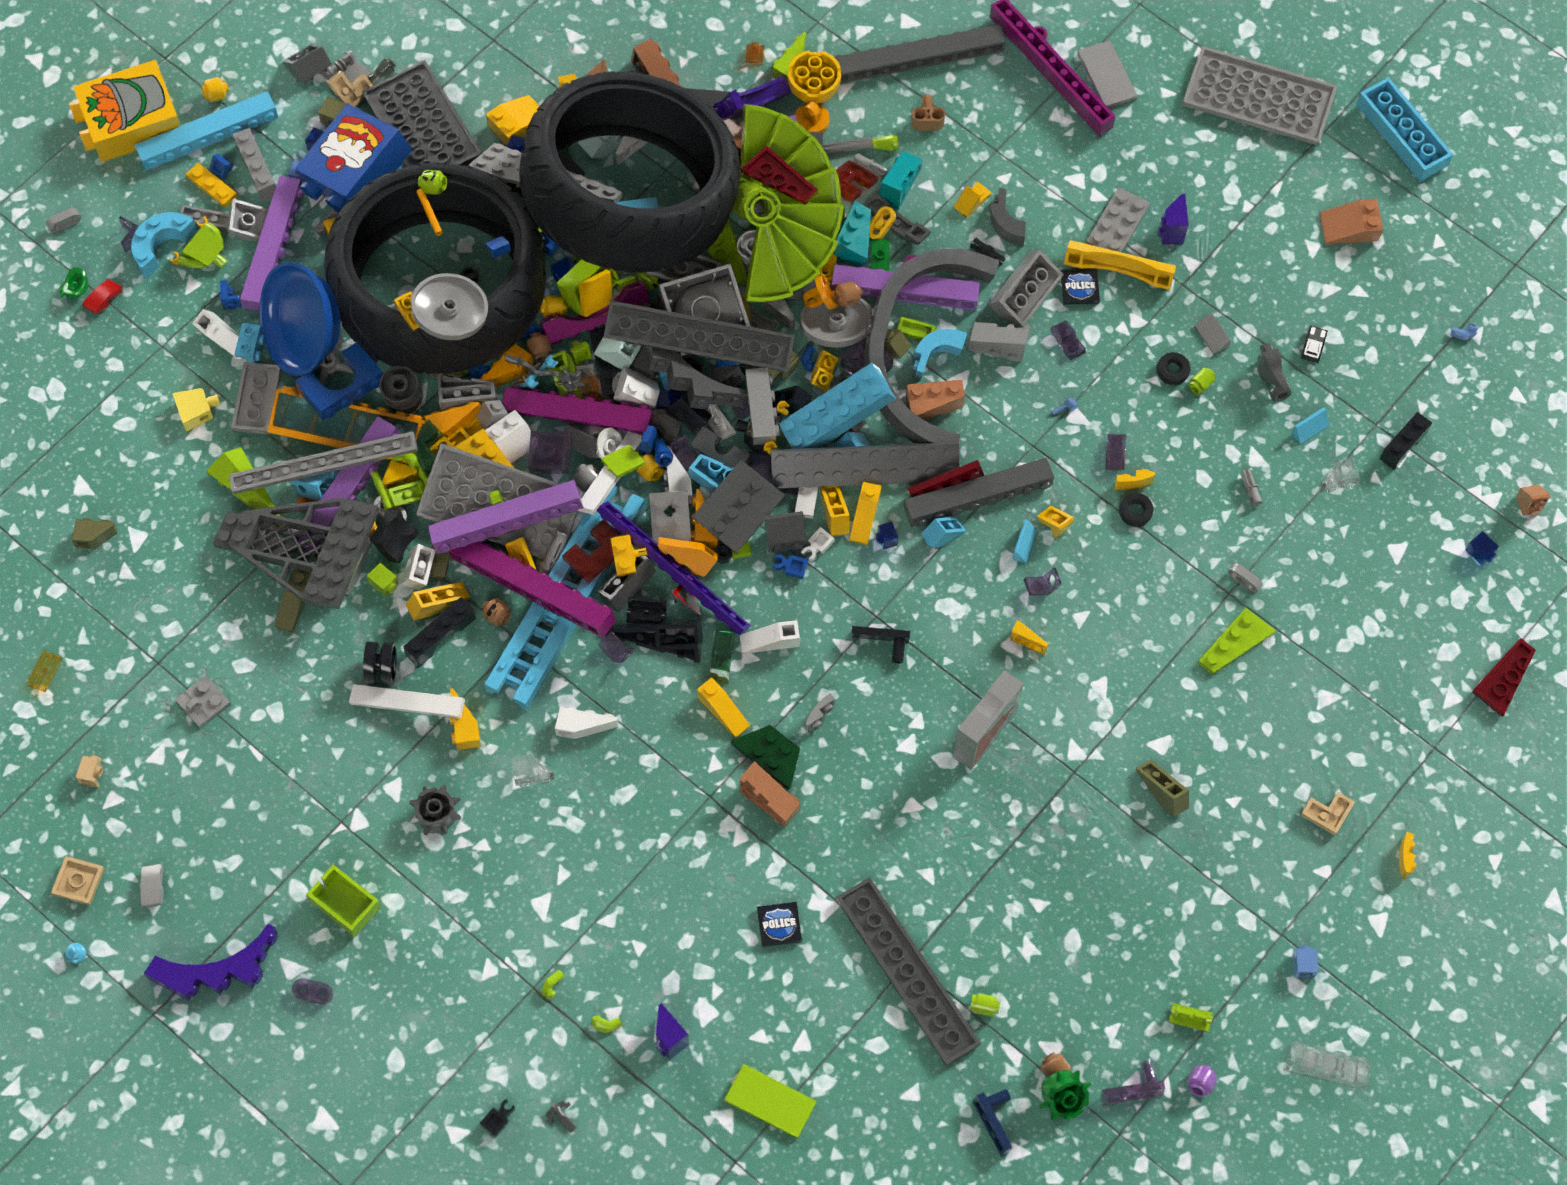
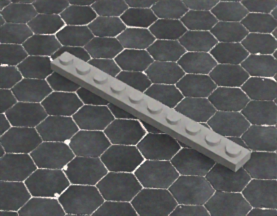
[229,431,418,494]

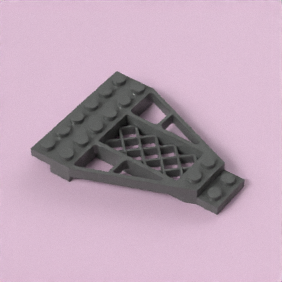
[213,498,380,609]

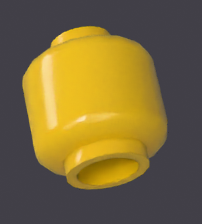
[201,77,229,103]
[540,295,568,317]
[636,454,664,482]

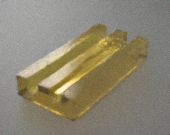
[27,650,63,692]

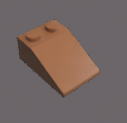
[1320,199,1383,245]

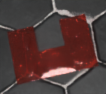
[836,160,879,203]
[562,520,621,584]

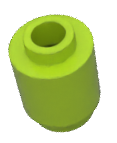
[1188,368,1216,395]
[970,993,1000,1017]

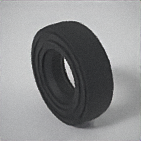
[1157,352,1190,385]
[1119,493,1154,527]

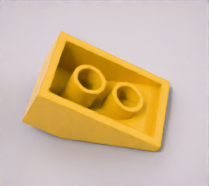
[486,95,539,149]

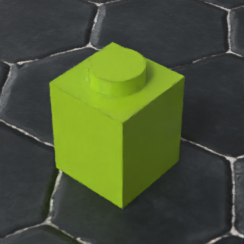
[367,563,399,597]

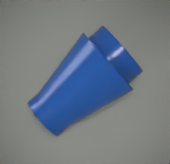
[654,439,673,467]

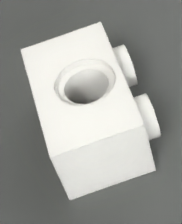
[401,544,436,591]

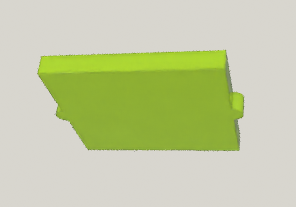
[601,445,646,478]

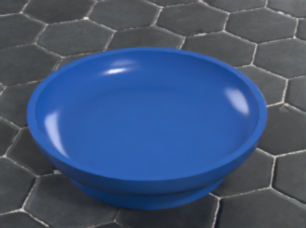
[260,262,340,376]

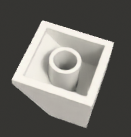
[613,366,660,410]
[485,410,539,464]

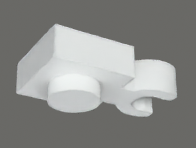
[801,527,835,562]

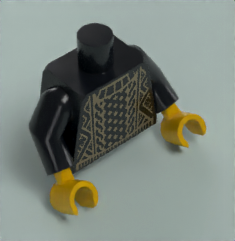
[735,401,789,455]

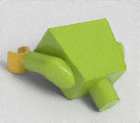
[169,217,228,269]

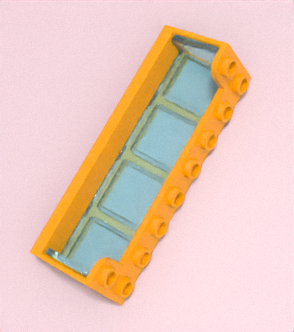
[267,386,427,463]

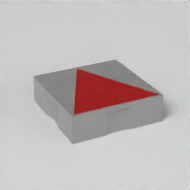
[952,670,1024,770]

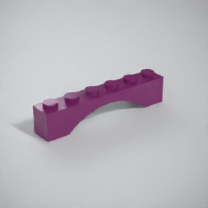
[539,281,651,344]

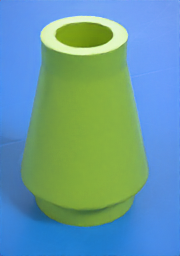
[873,134,899,152]

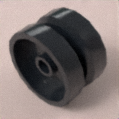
[363,641,397,685]

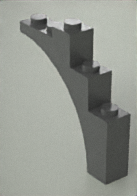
[645,346,748,409]

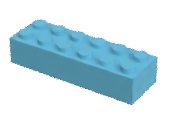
[1356,77,1453,182]
[779,363,896,449]

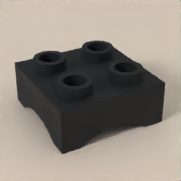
[370,509,418,564]

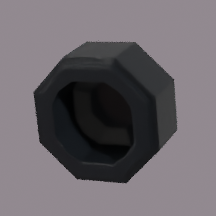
[714,544,732,564]

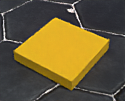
[579,269,613,317]

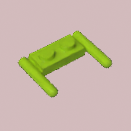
[371,459,428,511]

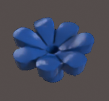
[467,364,491,379]

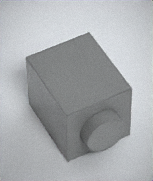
[476,400,508,430]

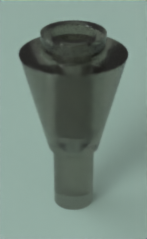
[367,57,396,83]

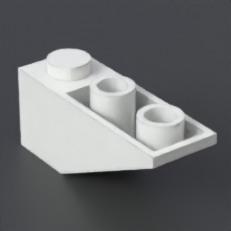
[192,309,242,360]
[663,446,692,504]
[739,620,800,654]
[555,706,618,739]

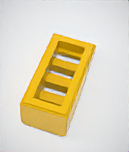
[1010,620,1048,655]

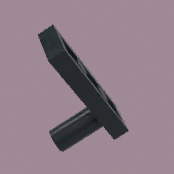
[851,626,910,664]

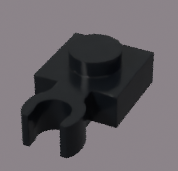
[480,1099,515,1138]

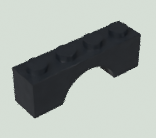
[403,597,476,668]

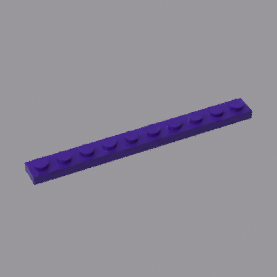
[596,501,751,636]

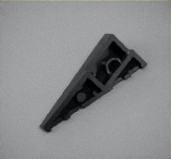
[605,619,703,663]

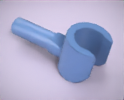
[1051,398,1078,415]

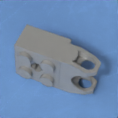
[649,491,691,543]

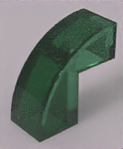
[416,419,443,475]
[709,630,735,684]

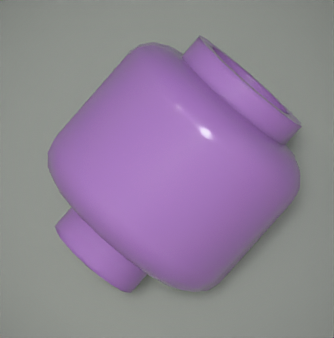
[1187,1065,1217,1097]

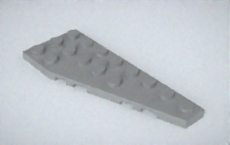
[468,143,622,203]

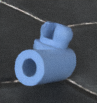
[1450,324,1478,340]

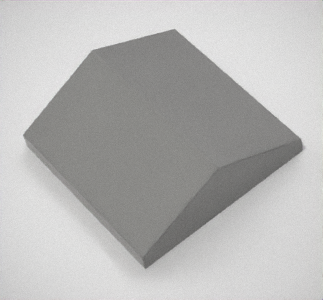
[228,199,268,241]

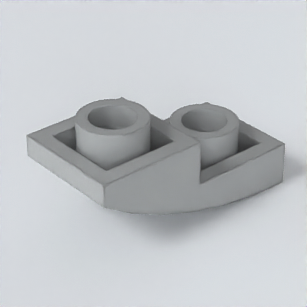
[805,693,835,733]
[141,864,164,908]

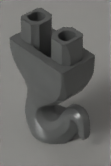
[1257,343,1291,402]

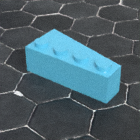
[688,454,733,493]

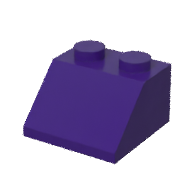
[1158,194,1189,244]
[655,1003,689,1060]

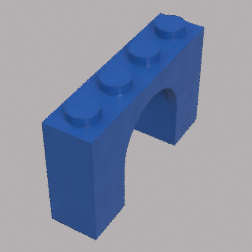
[295,342,383,421]

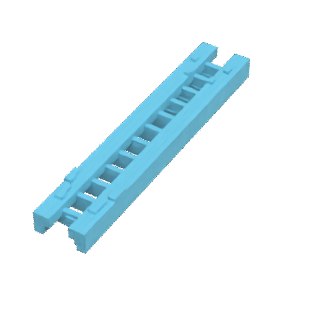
[484,486,645,711]

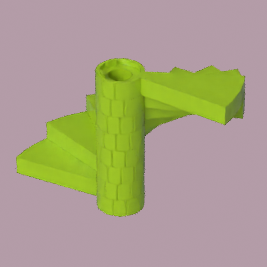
[732,104,844,302]

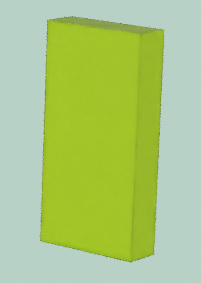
[897,316,936,341]

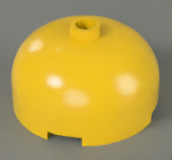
[788,50,841,104]

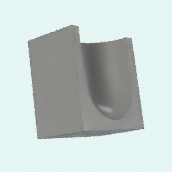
[658,264,750,360]

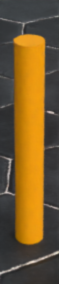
[417,189,443,236]

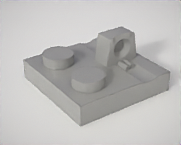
[175,675,231,729]

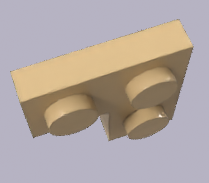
[326,71,373,107]
[1300,792,1355,836]

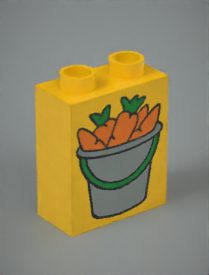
[69,60,180,163]

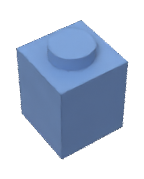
[1293,946,1318,978]

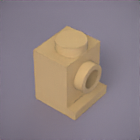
[75,755,103,788]

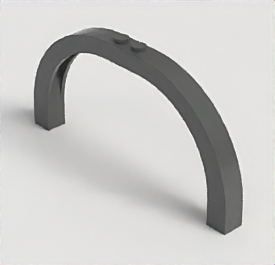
[864,249,999,444]

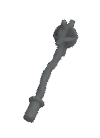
[505,354,585,394]

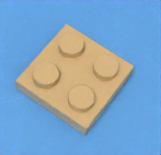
[51,856,105,906]

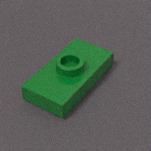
[871,239,889,271]

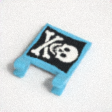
[512,354,558,389]

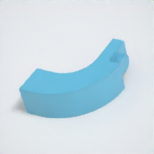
[912,329,967,379]

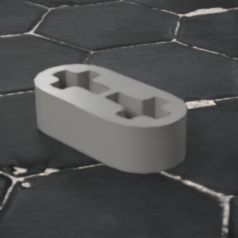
[46,208,81,233]
[1228,563,1263,593]

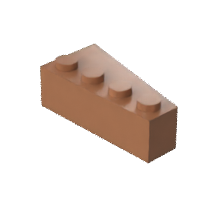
[630,38,685,88]

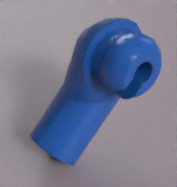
[800,345,816,371]

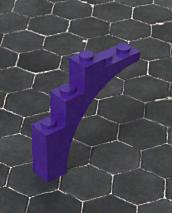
[713,76,791,121]
[144,924,278,1001]

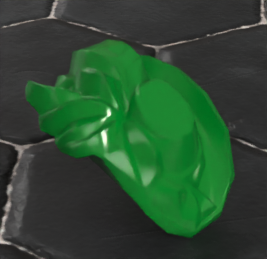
[59,267,88,300]

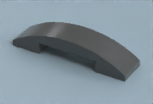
[864,193,931,245]

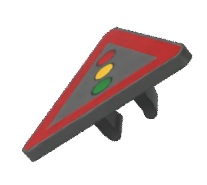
[670,584,701,617]

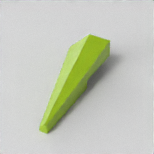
[206,447,282,529]

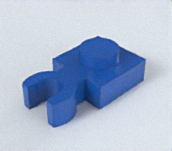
[773,554,808,579]

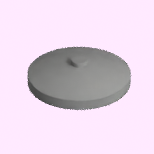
[411,273,488,340]
[800,298,872,347]

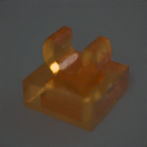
[745,42,764,64]

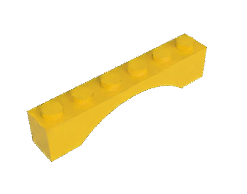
[1063,240,1176,290]

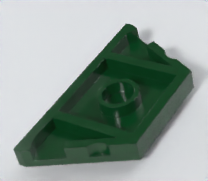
[731,725,800,790]

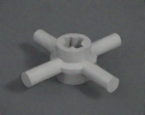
[318,339,354,386]

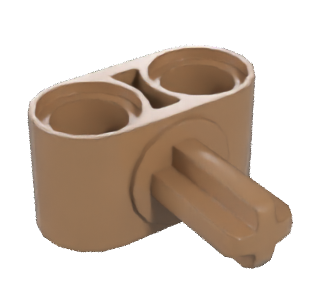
[911,95,945,131]

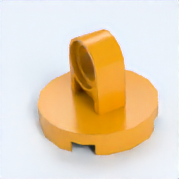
[795,102,830,133]
[803,274,838,310]

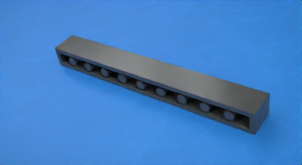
[834,24,1006,84]

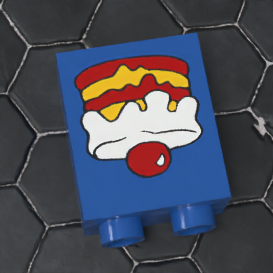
[295,103,412,213]

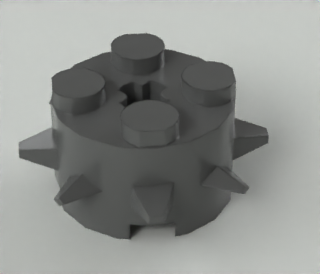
[409,785,461,835]

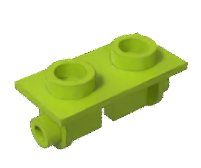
[1169,1003,1213,1032]

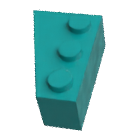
[878,151,923,210]
[833,201,871,267]

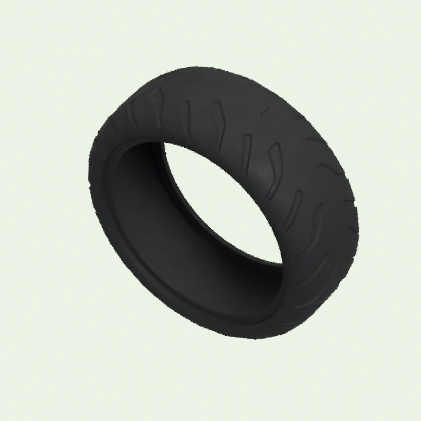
[519,71,740,273]
[324,163,546,374]

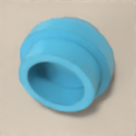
[65,943,86,964]

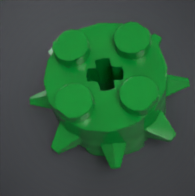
[1040,1069,1091,1120]

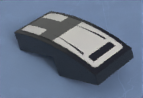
[1301,325,1328,363]

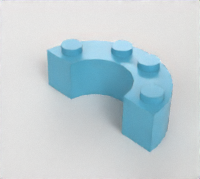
[131,212,198,279]

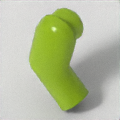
[392,453,419,468]
[541,970,564,1000]
[591,1015,622,1033]

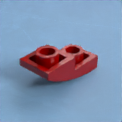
[82,279,122,314]

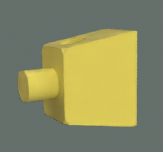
[173,388,221,432]

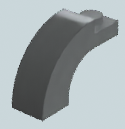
[989,188,1026,246]

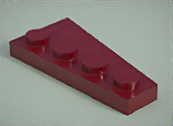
[740,146,818,205]
[908,460,985,497]
[1472,638,1536,717]

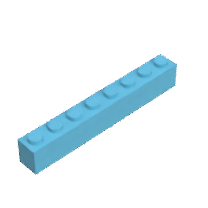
[134,91,278,171]

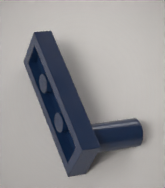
[972,1089,1013,1157]

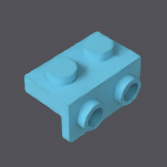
[235,323,265,363]

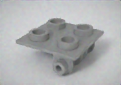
[322,51,372,83]

